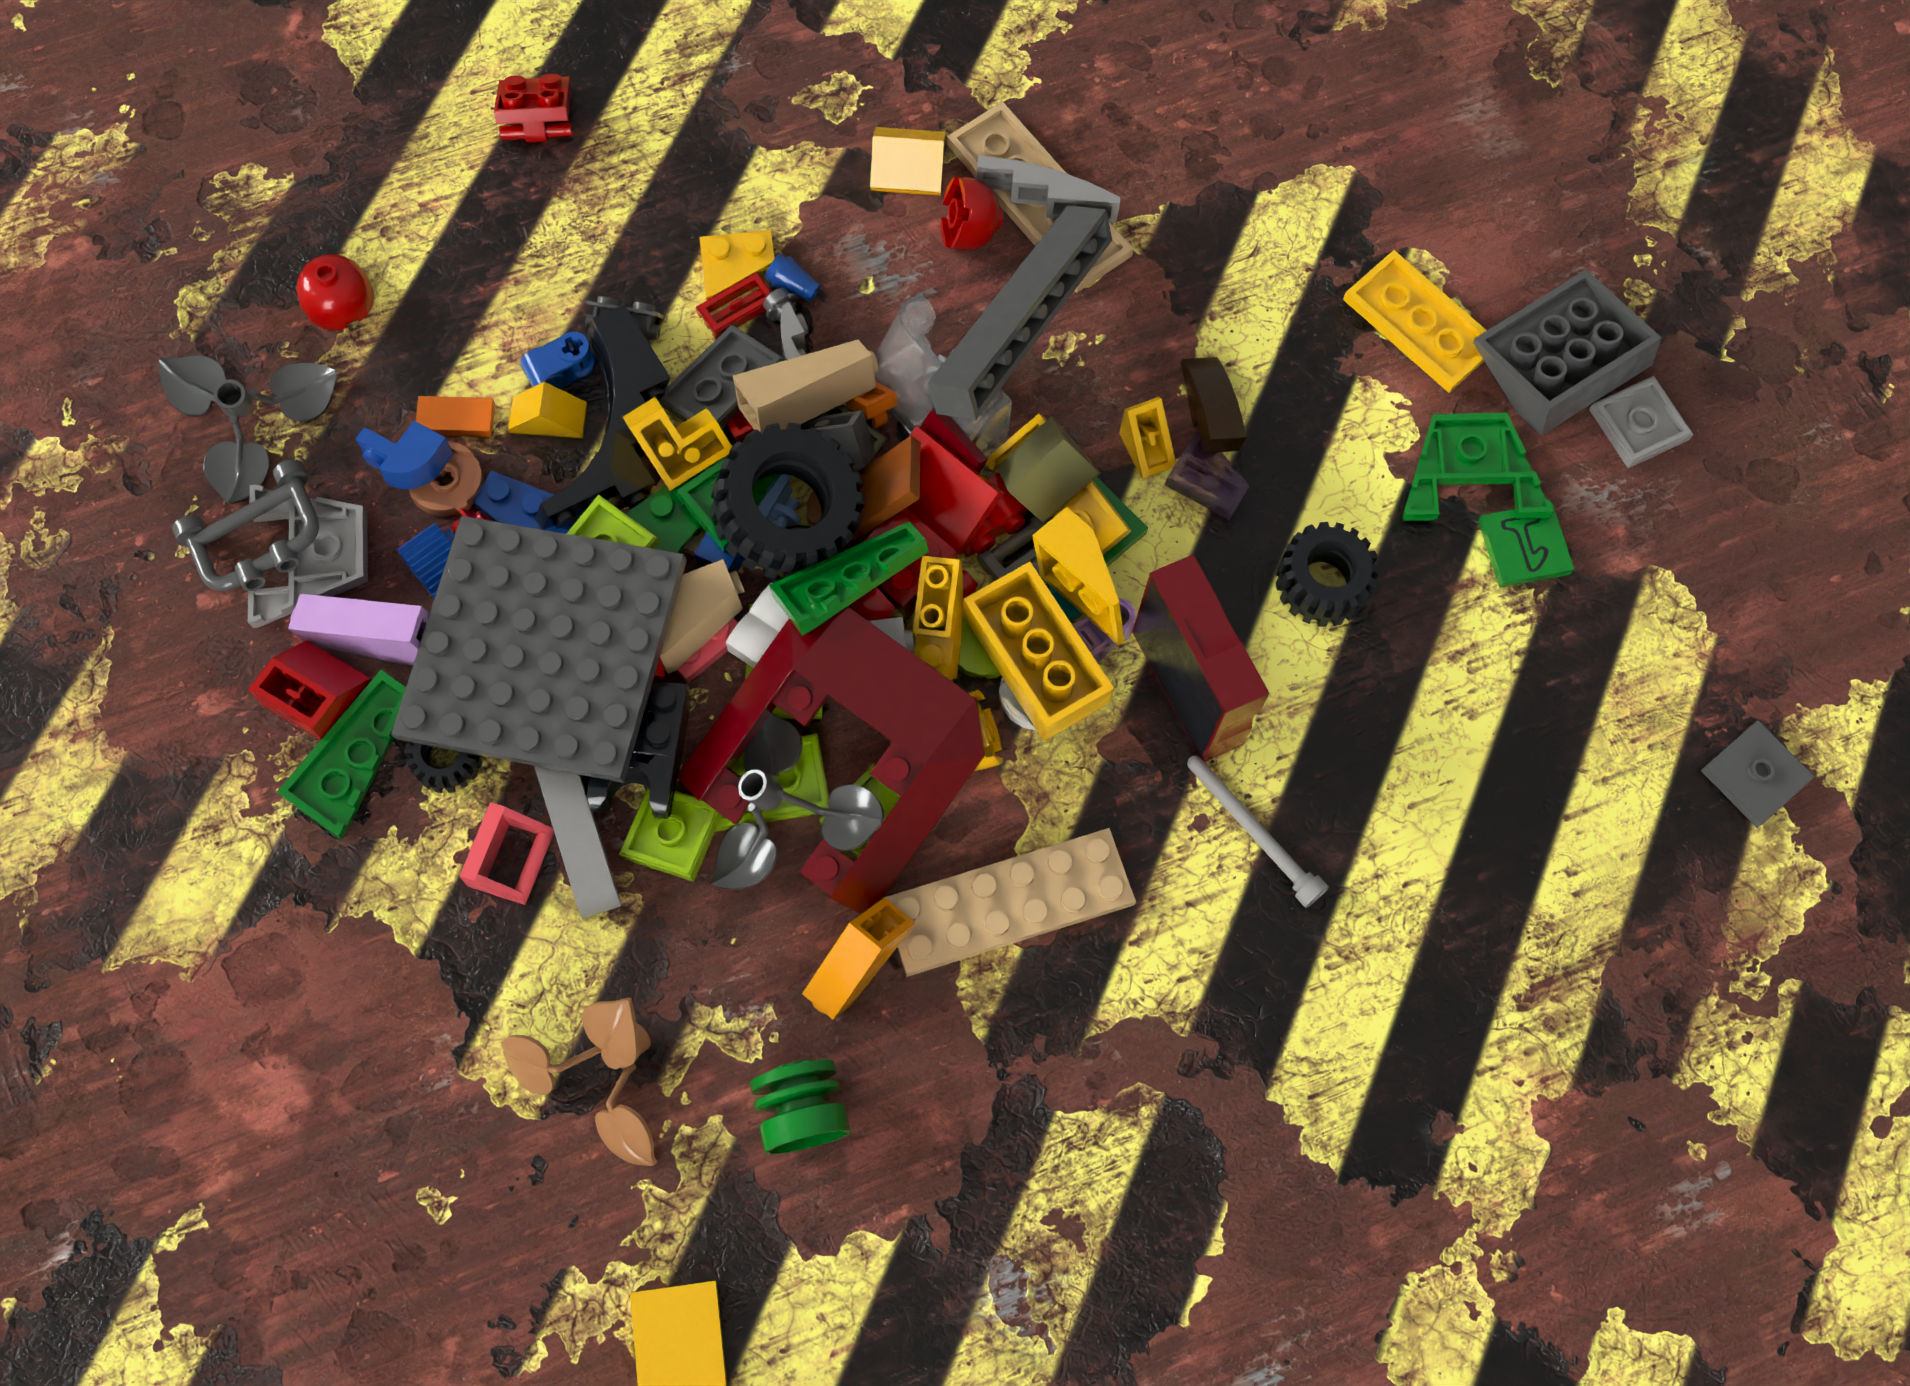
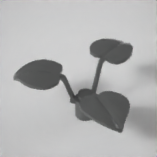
[159,355,338,504]
[711,714,884,890]

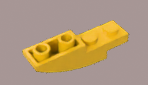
[912,556,963,682]

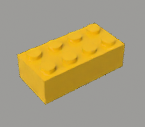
[962,562,1114,741]

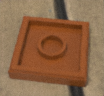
[857,436,921,534]

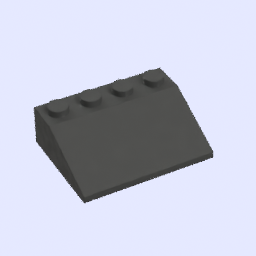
[1473,270,1662,436]

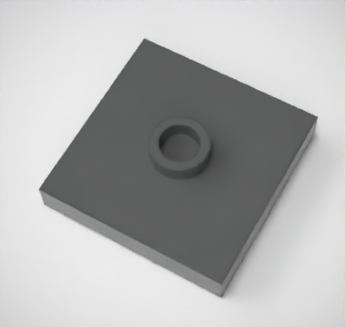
[1700,720,1815,828]

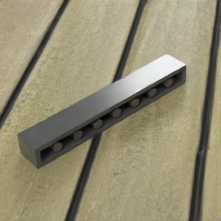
[928,205,1112,421]

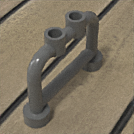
[172,459,319,592]

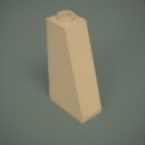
[733,339,878,434]

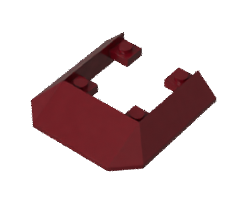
[677,606,985,914]

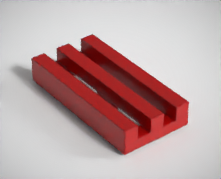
[696,272,772,339]

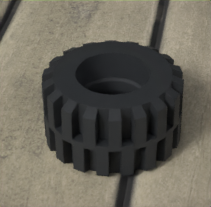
[1276,522,1379,627]

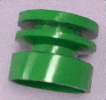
[749,1059,851,1155]

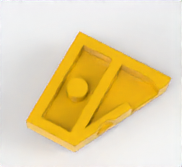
[699,230,775,300]

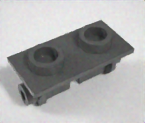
[585,296,665,342]

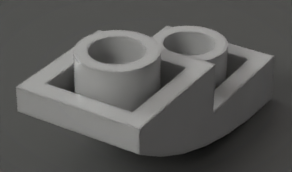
[781,302,809,360]

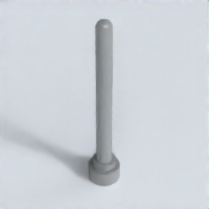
[1187,756,1329,908]

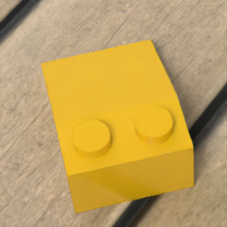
[1032,507,1125,646]

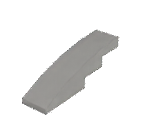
[976,155,1120,223]

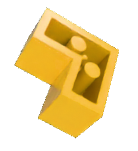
[623,397,732,491]

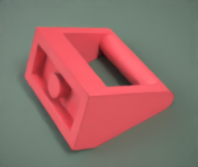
[460,802,554,904]

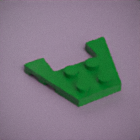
[1403,412,1553,521]

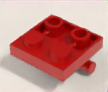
[494,74,572,143]

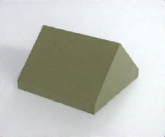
[997,416,1101,524]

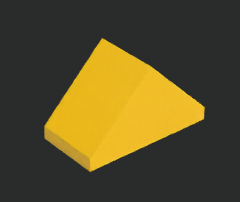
[508,382,588,439]
[1119,397,1177,479]

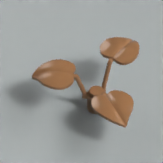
[501,997,658,1166]

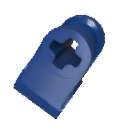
[520,332,596,390]

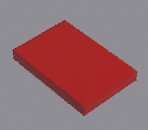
[906,426,1004,555]

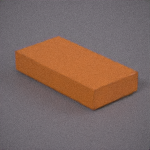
[416,396,495,437]

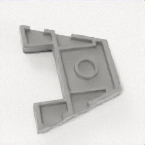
[248,485,368,628]

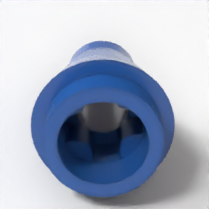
[765,254,821,303]

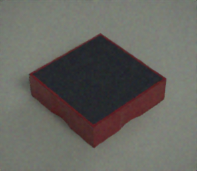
[1132,554,1270,762]

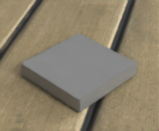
[1589,376,1694,468]

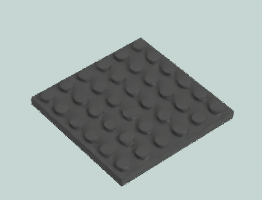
[391,516,687,783]

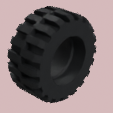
[710,423,865,578]

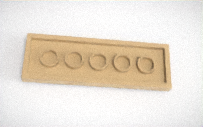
[946,101,1134,293]
[882,828,1136,977]

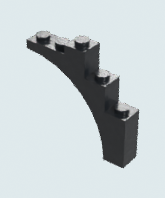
[535,305,671,530]

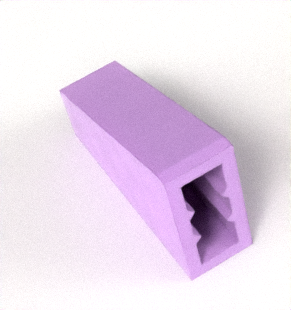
[288,594,430,667]

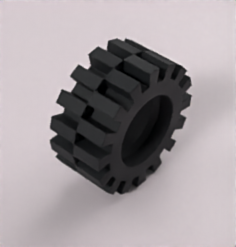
[405,742,483,793]

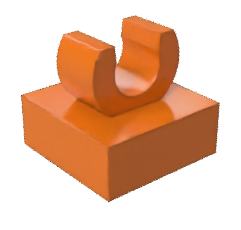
[845,381,898,429]

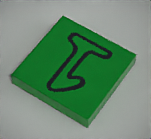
[1478,502,1575,588]

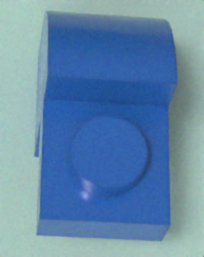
[356,420,453,489]

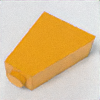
[802,898,916,1020]

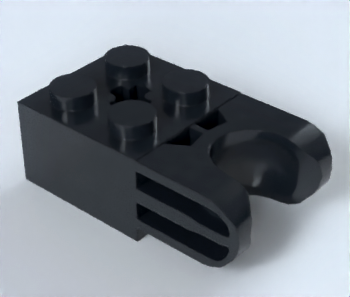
[587,681,691,819]

